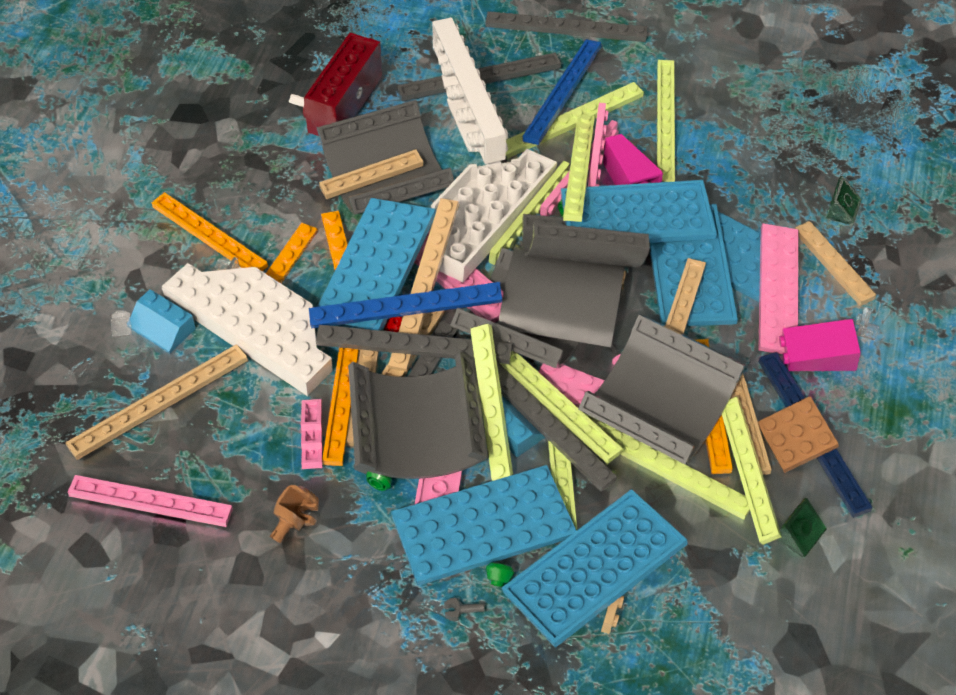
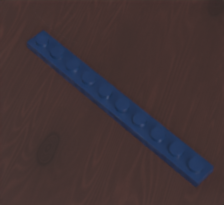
[758,352,873,518]

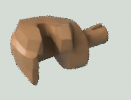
[270,485,319,544]

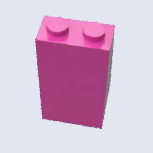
[603,134,663,185]
[779,319,861,371]

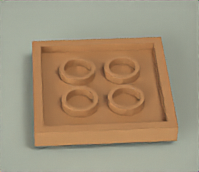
[758,396,839,473]

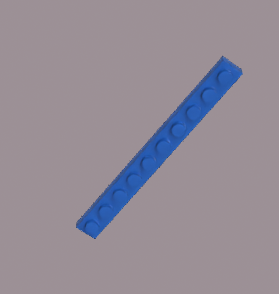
[522,39,601,145]
[309,282,502,329]

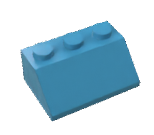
[127,289,196,353]
[481,396,545,458]

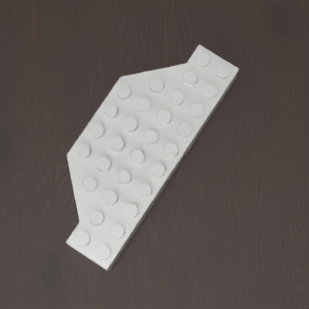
[432,18,508,164]
[431,149,557,282]
[162,263,333,396]

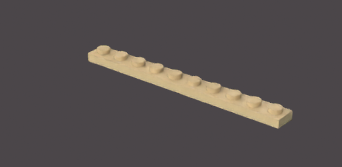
[388,198,459,372]
[66,344,248,460]

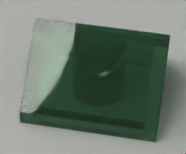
[826,176,862,225]
[777,498,827,557]

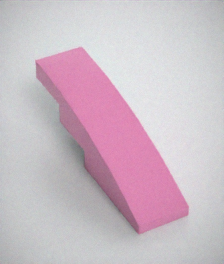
[301,399,323,469]

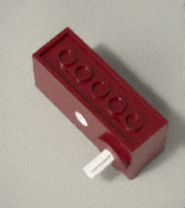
[289,32,382,136]

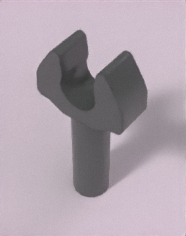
[444,598,484,621]

